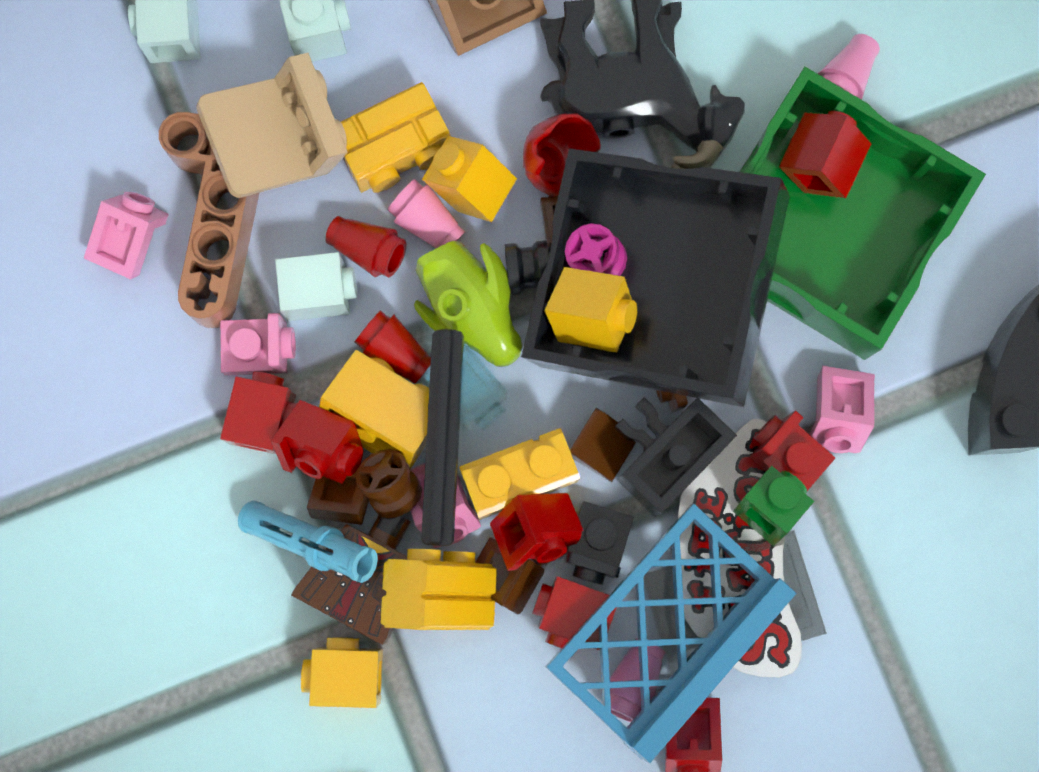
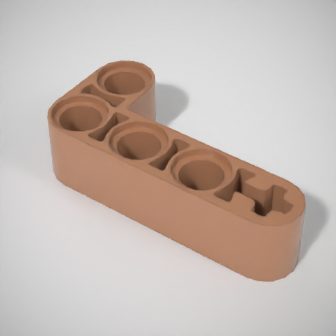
[159,112,259,328]

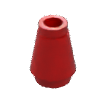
[325,216,407,278]
[354,310,431,384]

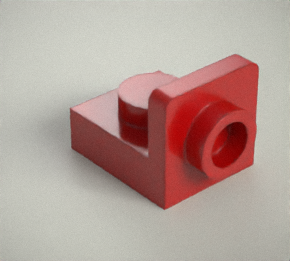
[749,410,835,491]
[665,698,722,772]

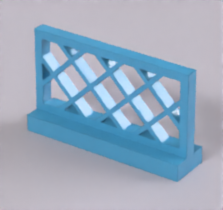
[545,504,797,763]

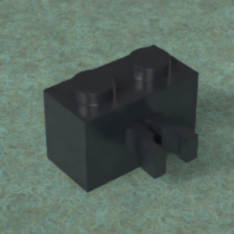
[614,397,737,517]

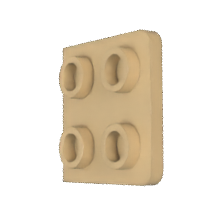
[196,53,348,198]

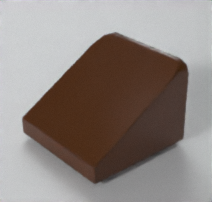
[570,407,636,483]
[475,537,545,615]

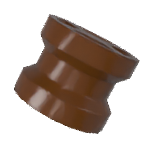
[355,449,422,518]

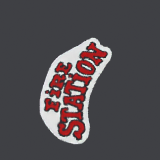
[678,419,802,678]

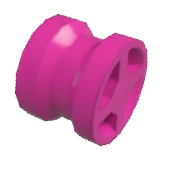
[565,223,627,276]

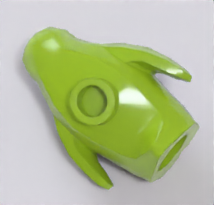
[414,241,523,367]

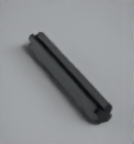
[421,329,464,546]

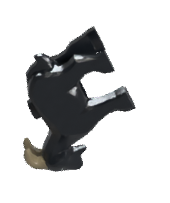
[540,0,745,169]

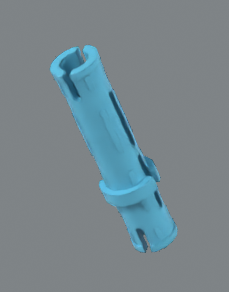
[238,500,378,583]

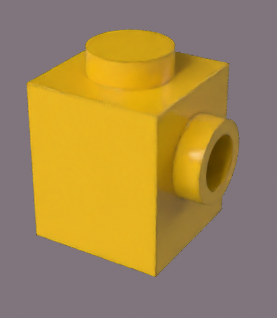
[422,136,517,222]
[545,267,637,353]
[301,637,383,708]

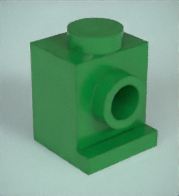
[733,465,815,546]

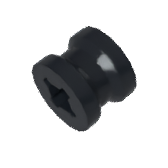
[505,240,549,296]

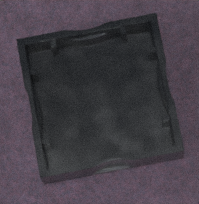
[521,149,790,407]

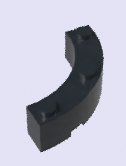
[968,285,1039,456]

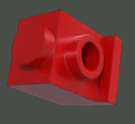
[271,400,364,484]
[490,493,583,571]

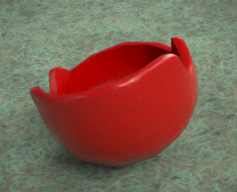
[523,113,601,197]

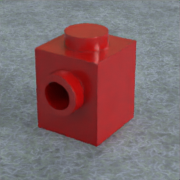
[779,111,871,198]
[220,372,297,454]
[532,576,617,653]

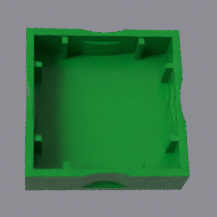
[740,66,986,360]

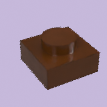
[306,471,369,525]

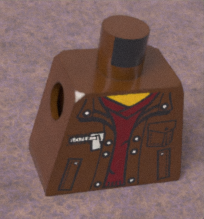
[291,515,411,645]

